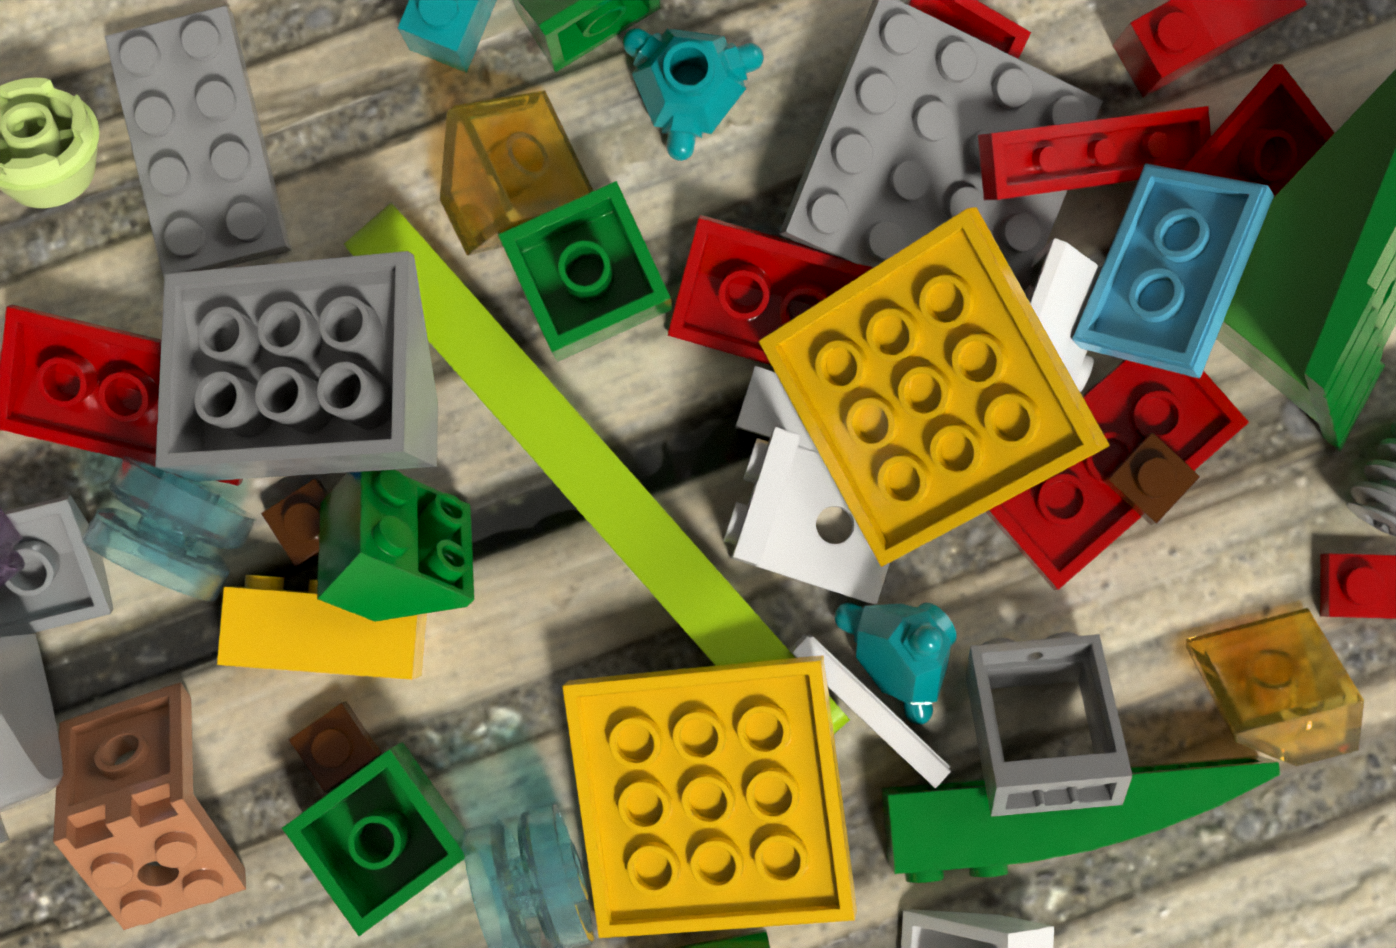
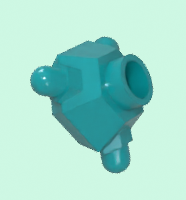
[623,28,764,161]
[834,602,957,725]

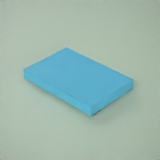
[1072,164,1274,378]

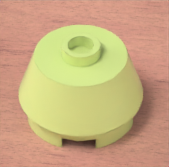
[0,78,99,208]

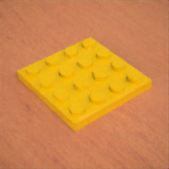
[759,207,1110,567]
[562,655,857,938]

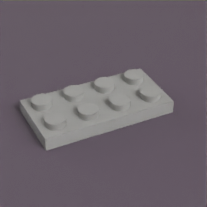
[105,5,291,277]

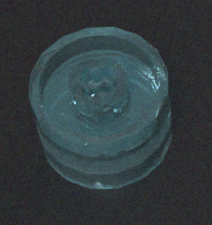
[82,456,257,601]
[463,802,594,948]

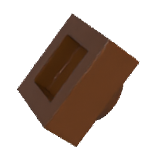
[1103,432,1200,525]
[261,479,329,567]
[289,701,381,793]

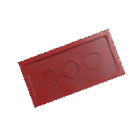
[986,360,1249,590]

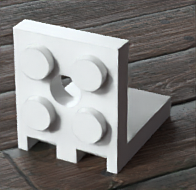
[723,427,890,605]

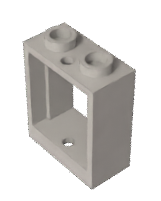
[966,632,1132,817]

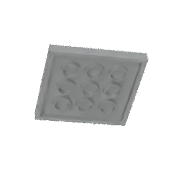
[779,0,1103,292]

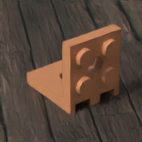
[53,682,246,930]

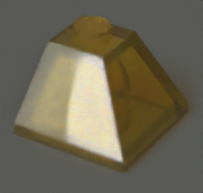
[440,91,594,256]
[1186,608,1364,767]

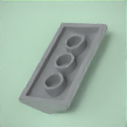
[0,495,113,637]

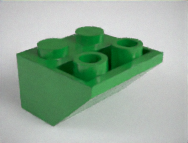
[317,469,475,622]

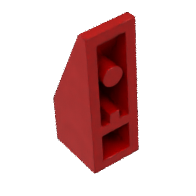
[1112,0,1307,98]

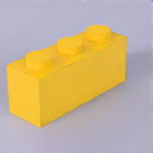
[217,575,427,680]

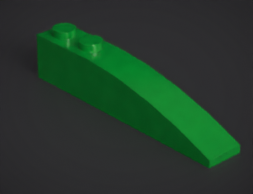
[881,755,1280,883]

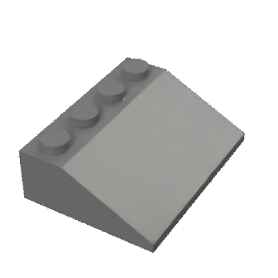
[155,251,438,482]

